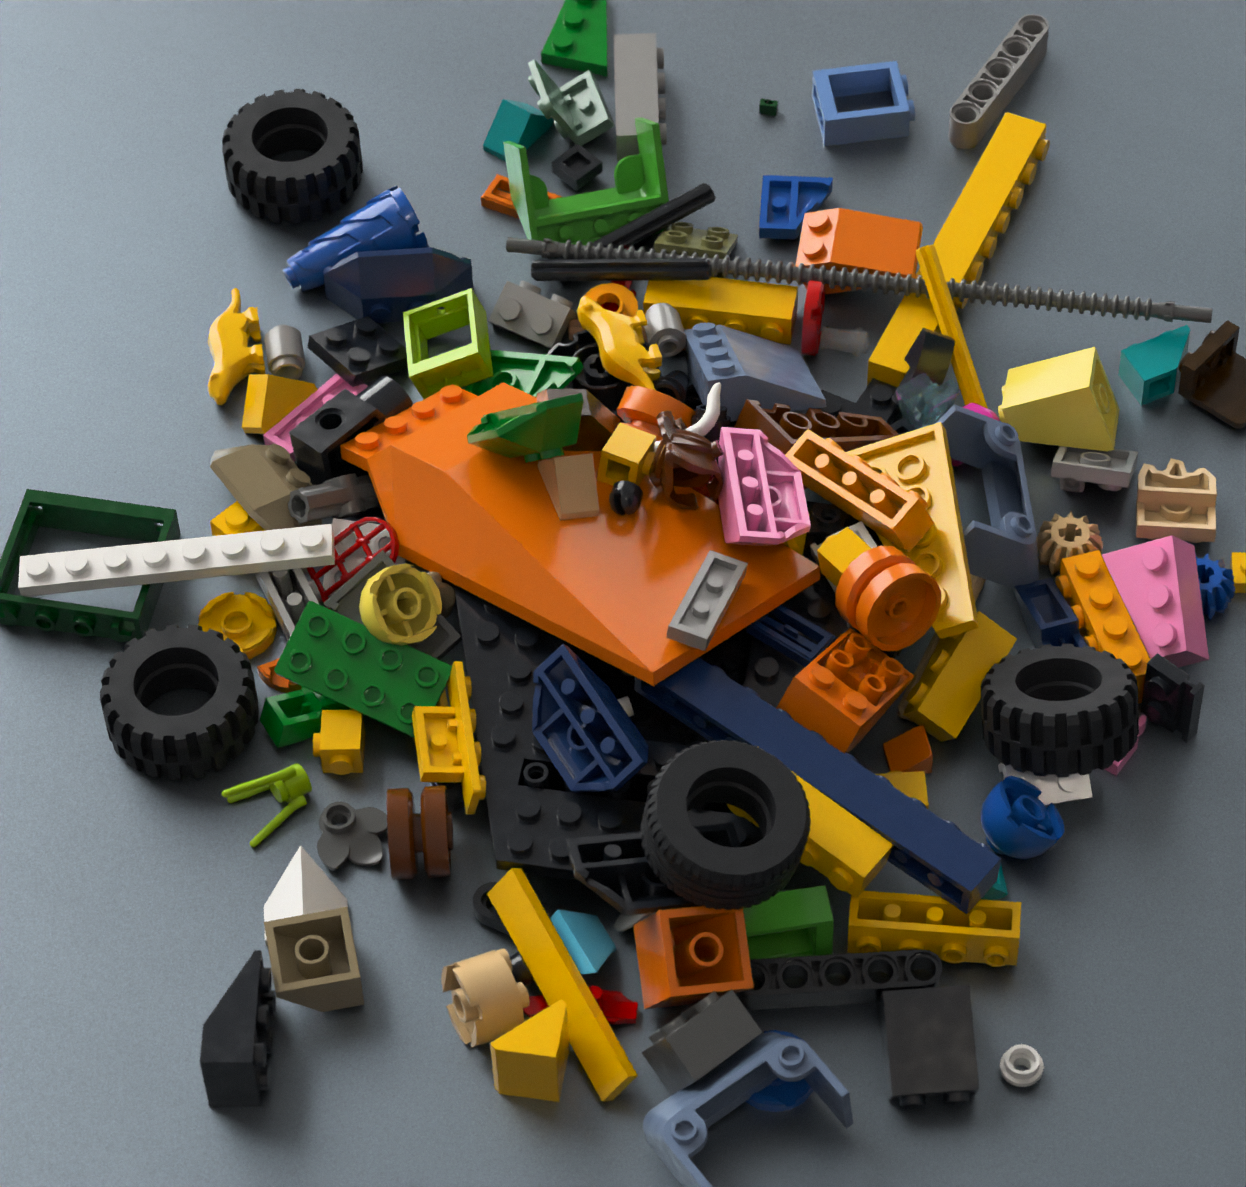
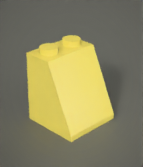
[998,347,1120,452]

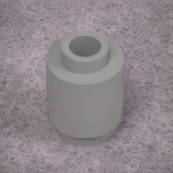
[644,303,686,358]
[264,325,305,380]

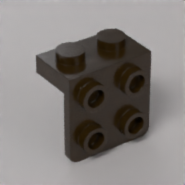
[1178,320,1246,429]

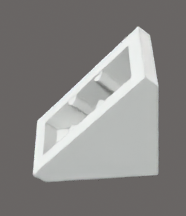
[264,845,348,945]

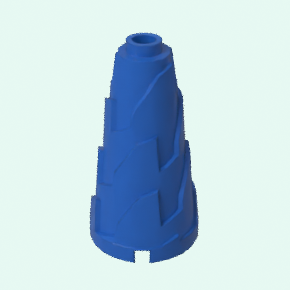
[283,185,429,292]

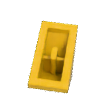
[242,374,318,434]

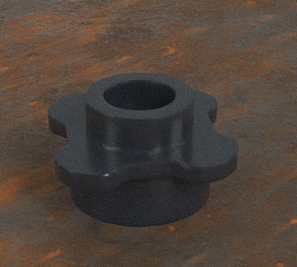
[809,503,850,541]

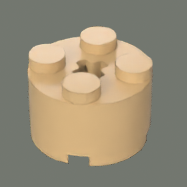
[441,948,530,1047]

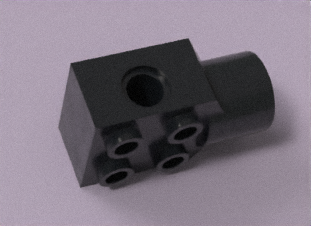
[289,376,413,485]

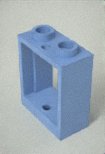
[812,61,915,146]

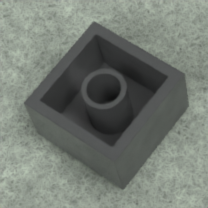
[641,990,762,1095]

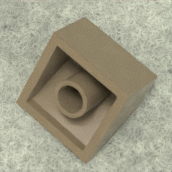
[264,907,365,1012]

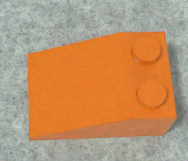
[795,208,923,295]

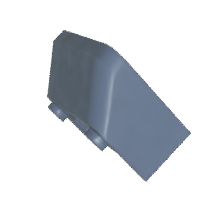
[936,404,1040,589]
[643,1032,853,1187]

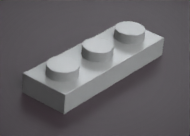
[666,550,748,651]

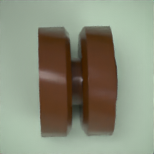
[387,785,454,880]

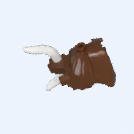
[649,382,723,510]

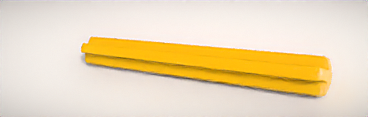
[916,245,988,408]

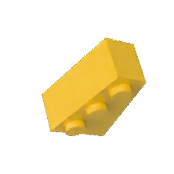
[903,611,1017,742]

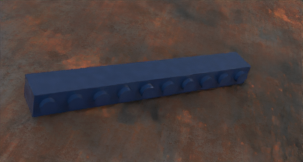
[634,657,1001,914]

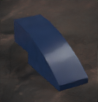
[1014,577,1087,649]

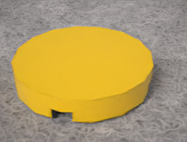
[198,592,277,659]

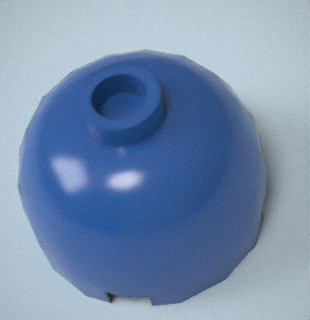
[980,776,1065,860]

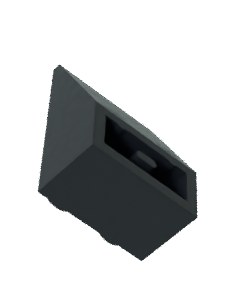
[200,951,276,1107]

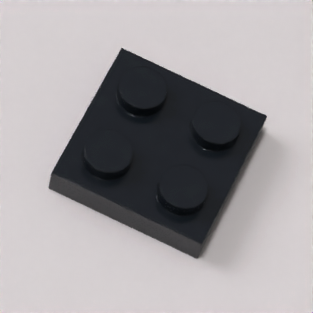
[308,316,408,387]

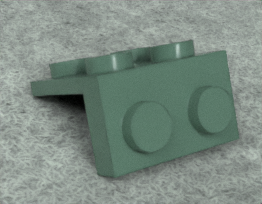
[528,59,615,146]

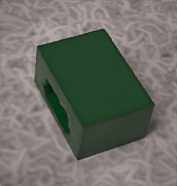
[759,98,778,116]

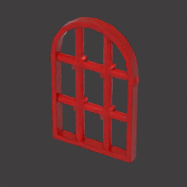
[307,517,399,612]

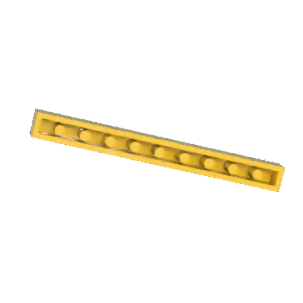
[867,112,1050,388]

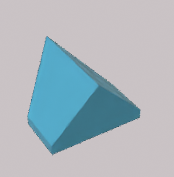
[550,909,616,975]

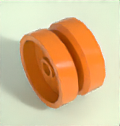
[835,546,941,651]

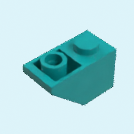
[1118,325,1191,406]

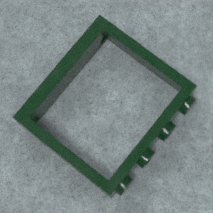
[0,489,181,642]

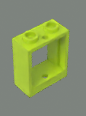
[403,288,493,399]

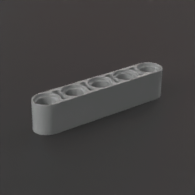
[948,14,1049,149]

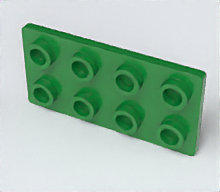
[274,601,452,738]

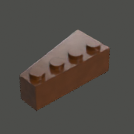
[734,399,899,455]

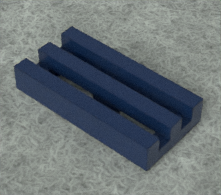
[746,604,836,667]

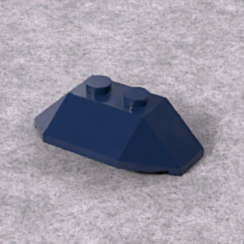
[323,247,474,324]
[532,644,648,793]

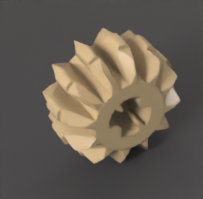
[1037,511,1103,575]

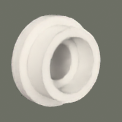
[1000,1044,1044,1087]

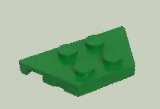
[456,347,584,398]

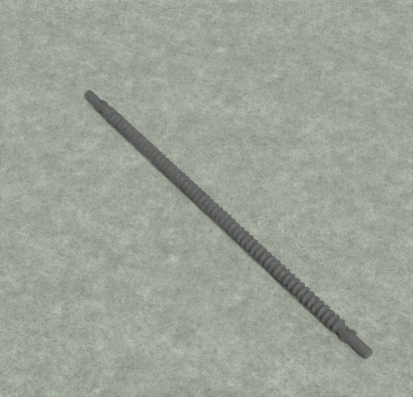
[506,237,1213,323]

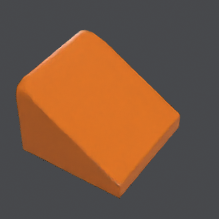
[883,725,933,774]

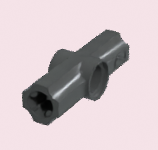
[288,473,381,524]

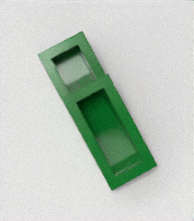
[260,686,352,748]

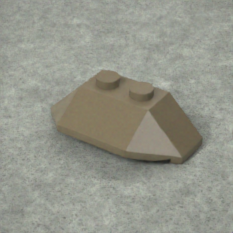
[210,444,322,530]

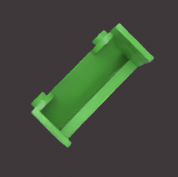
[503,117,669,245]

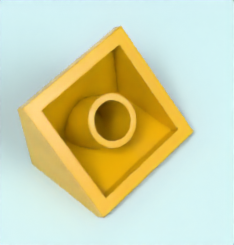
[490,999,570,1102]

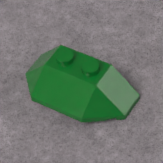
[467,393,584,463]

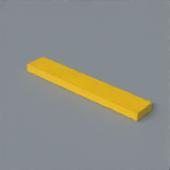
[487,868,638,1102]

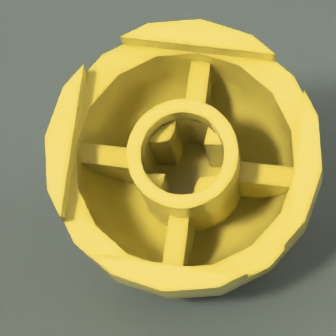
[359,563,442,646]

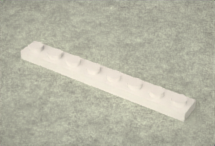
[18,524,335,597]

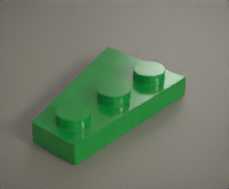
[541,0,608,77]

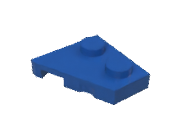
[759,175,833,239]

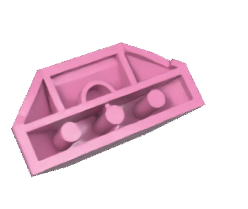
[718,427,811,546]

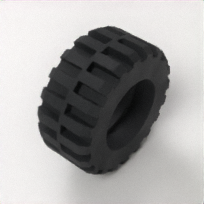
[222,89,363,224]
[100,624,259,780]
[980,644,1139,777]

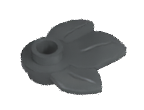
[317,802,388,871]

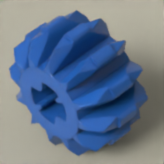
[1196,553,1235,620]

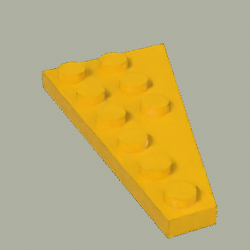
[845,422,979,639]

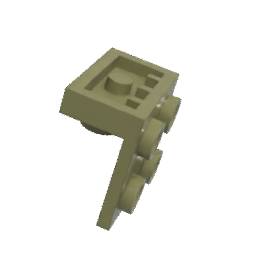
[654,221,738,278]

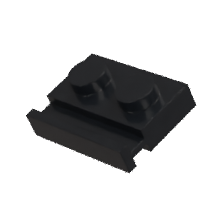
[1141,653,1205,743]

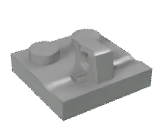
[1051,446,1138,492]

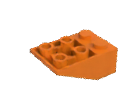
[776,628,915,753]

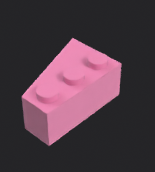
[1102,535,1209,668]

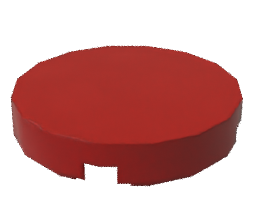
[801,280,825,356]

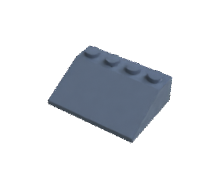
[684,322,826,421]

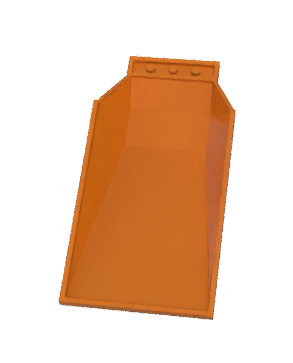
[340,382,820,686]

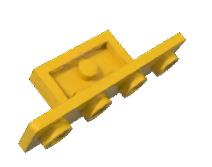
[412,661,486,815]

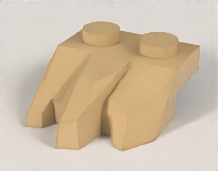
[1136,458,1217,543]

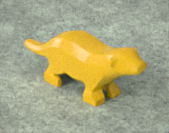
[207,288,266,406]
[577,296,662,390]

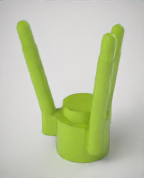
[222,763,312,848]

